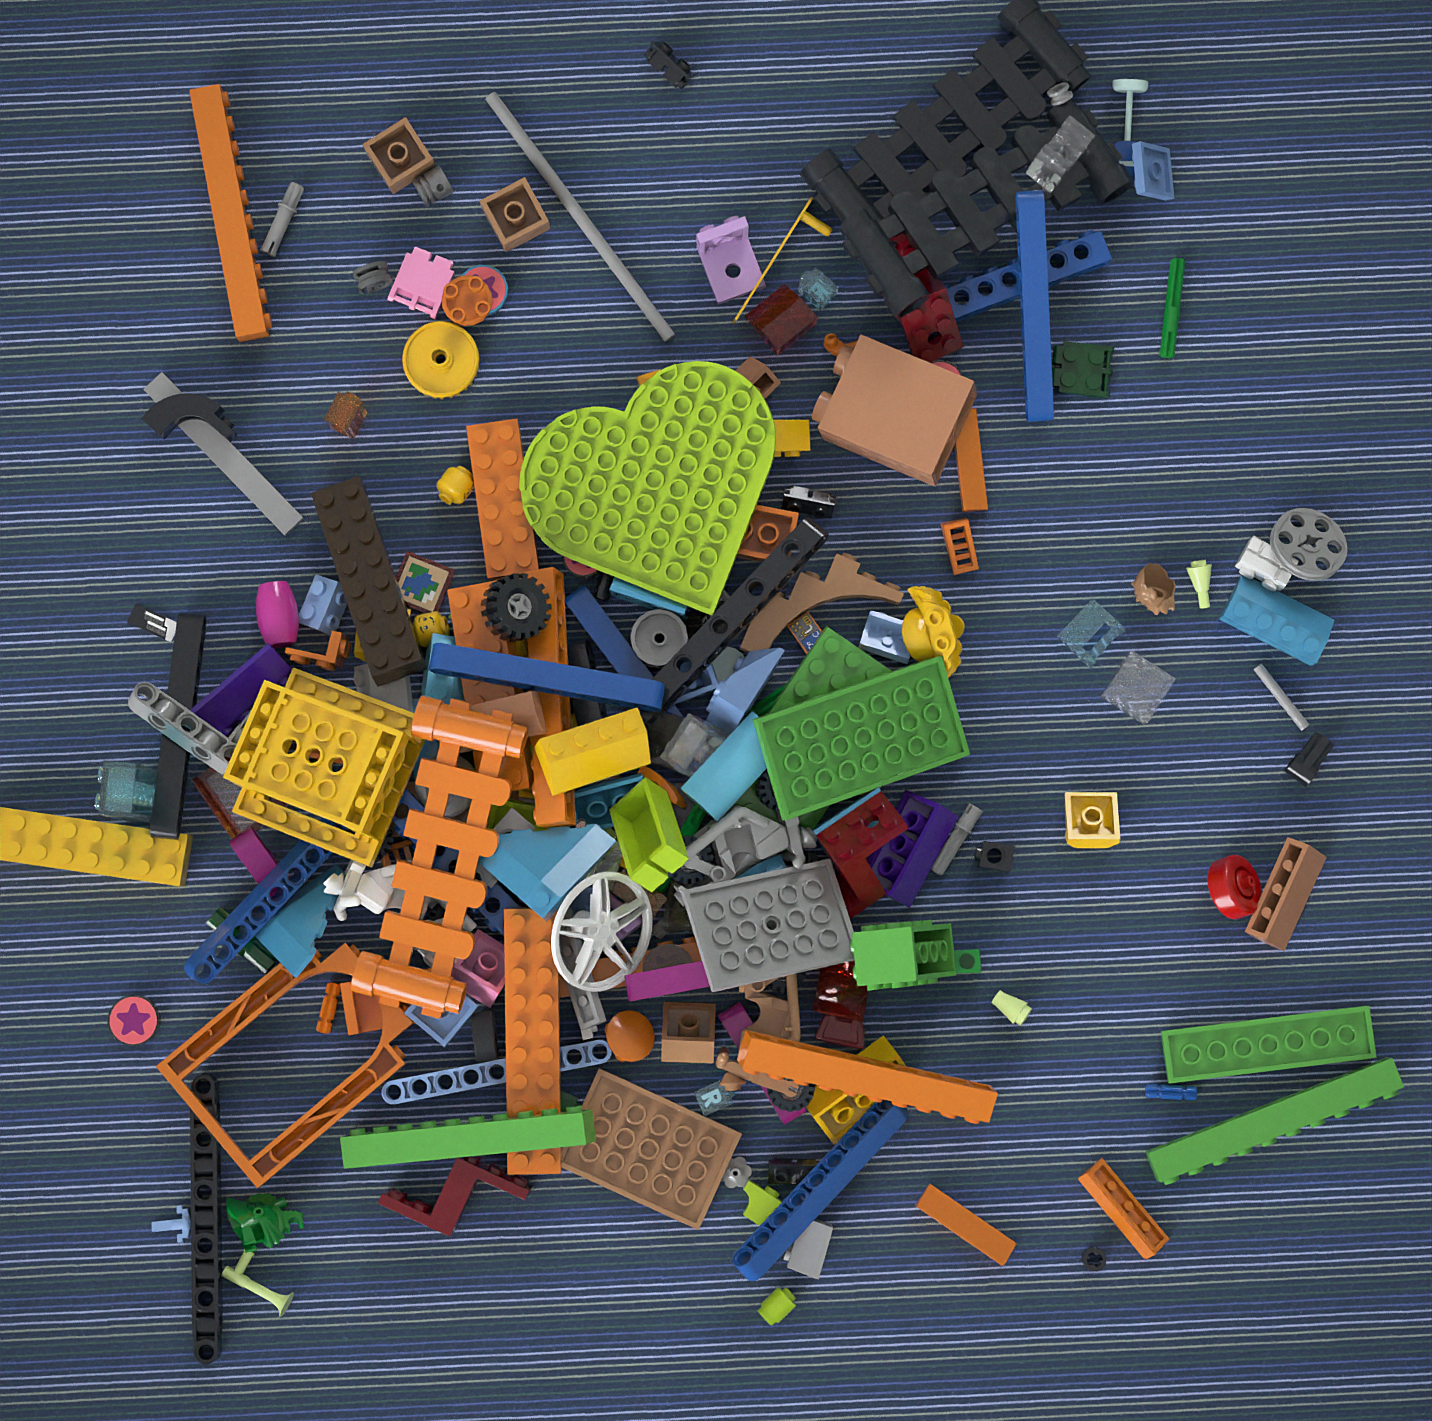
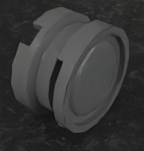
[353,261,393,294]

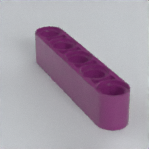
[624,961,710,1002]
[718,1002,806,1125]

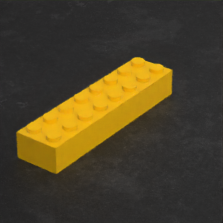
[0,807,193,887]

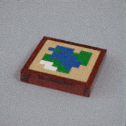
[396,551,455,614]

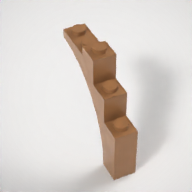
[740,552,904,653]

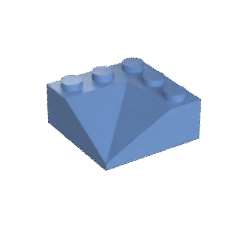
[706,648,785,735]

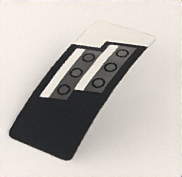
[127,604,176,642]

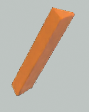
[954,408,988,513]
[1078,1158,1170,1259]
[915,1183,1017,1266]

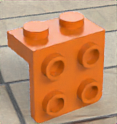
[285,631,352,671]

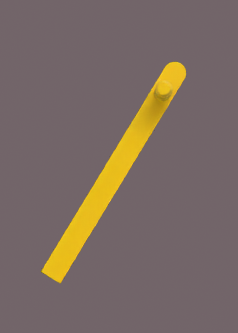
[732,197,832,324]

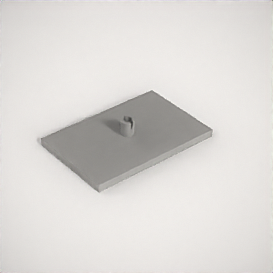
[682,859,855,992]

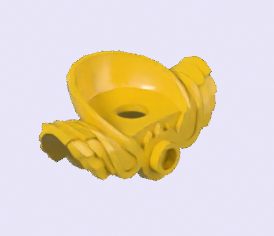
[902,586,965,678]

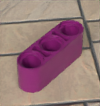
[229,827,289,898]

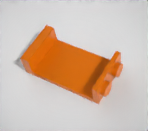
[340,968,432,1035]

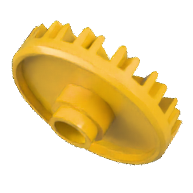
[402,321,480,399]

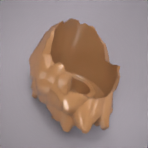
[1131,563,1176,615]

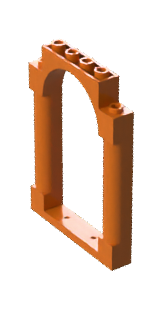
[156,943,413,1188]

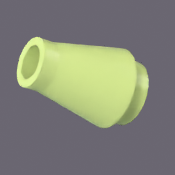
[992,990,1032,1026]

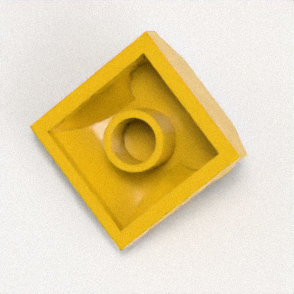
[1064,792,1120,848]

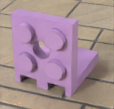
[696,216,766,305]

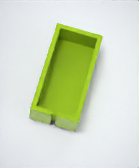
[609,777,689,892]

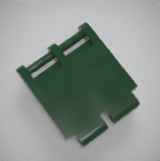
[1052,341,1115,398]

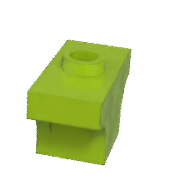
[742,1179,782,1226]

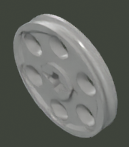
[1270,508,1347,581]

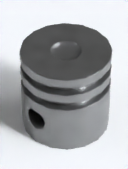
[412,165,454,207]

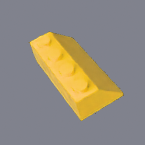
[534,707,651,796]
[806,1035,906,1145]

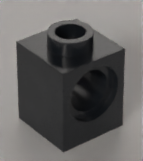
[974,841,1015,872]

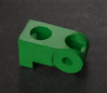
[954,949,982,973]

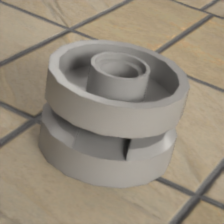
[630,609,689,670]

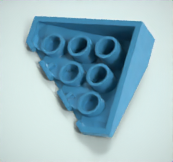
[478,824,616,922]
[255,864,345,978]

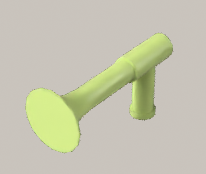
[221,1249,294,1317]

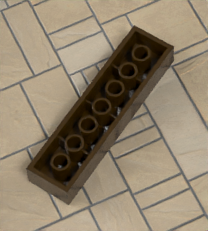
[311,476,427,687]

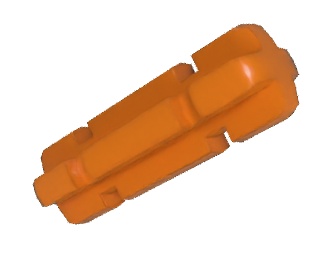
[316,982,341,1034]

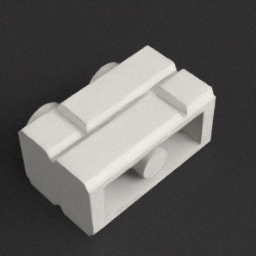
[1235,536,1299,591]

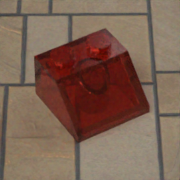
[745,284,817,356]
[811,960,869,1022]

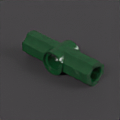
[206,906,278,974]

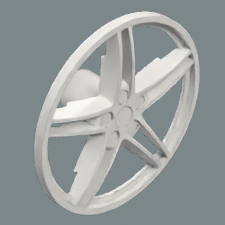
[551,871,653,992]

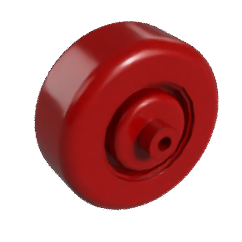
[1207,855,1262,919]

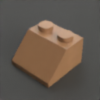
[661,1002,716,1063]

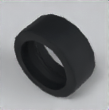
[471,1011,498,1062]

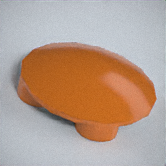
[442,275,493,326]
[604,1010,655,1062]

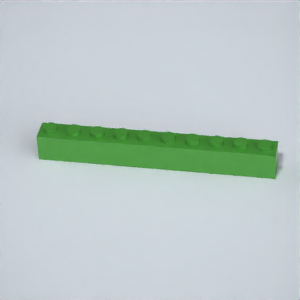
[1145,1057,1404,1185]
[340,1105,596,1169]

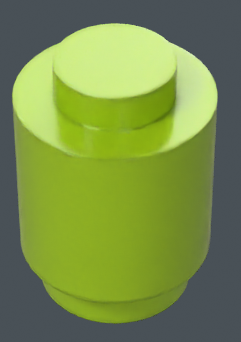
[757,1287,796,1326]

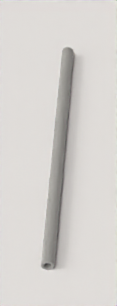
[485,92,675,342]

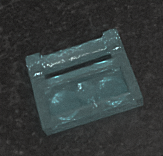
[1057,598,1126,668]

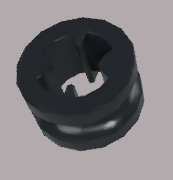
[1082,1247,1107,1271]

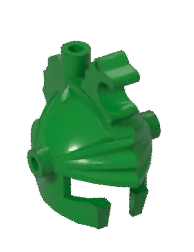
[226,1193,304,1253]

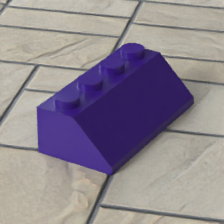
[190,643,293,737]
[867,790,959,908]

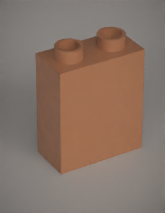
[812,334,978,487]

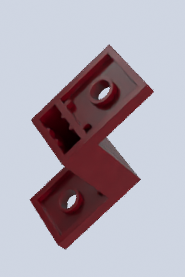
[881,233,964,363]
[816,791,909,919]
[377,1156,532,1237]

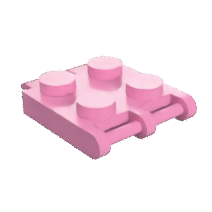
[388,246,455,319]

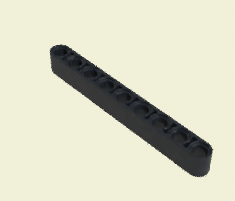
[150,613,206,840]

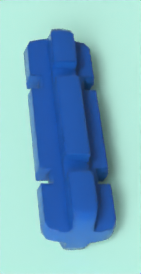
[1145,1084,1197,1100]

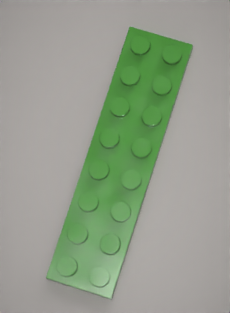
[1161,1005,1377,1083]

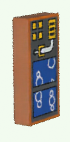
[787,612,822,655]

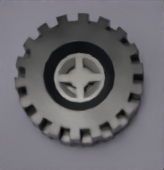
[481,573,552,642]

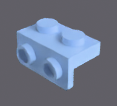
[299,574,347,636]
[858,611,910,664]

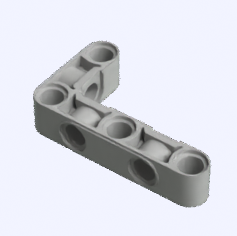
[128,682,251,775]

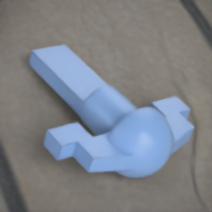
[152,1205,191,1243]

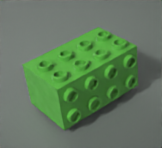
[850,920,956,990]

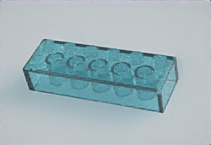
[95,760,157,824]

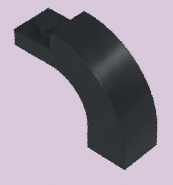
[141,393,237,443]

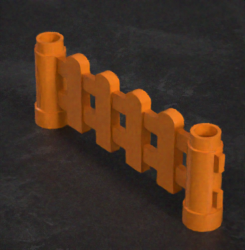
[351,695,528,1019]

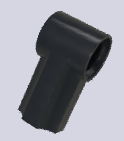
[1284,732,1334,787]

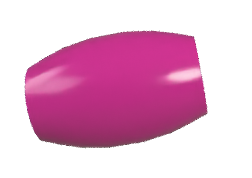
[256,581,299,648]

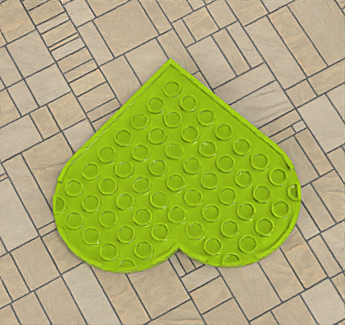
[519,361,776,615]

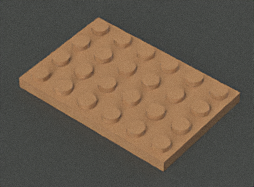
[562,1068,742,1230]

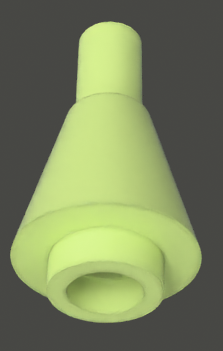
[1186,560,1212,608]

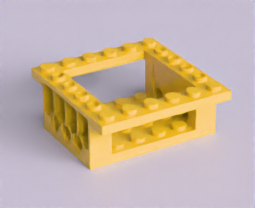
[223,668,425,868]

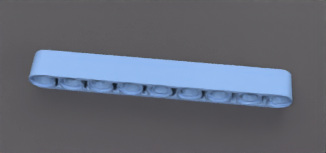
[382,1040,612,1104]

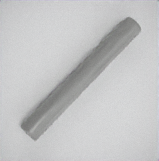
[1253,663,1309,731]

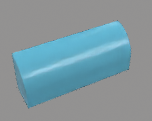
[681,711,767,822]

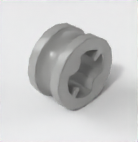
[1047,82,1073,106]

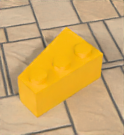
[774,420,810,457]

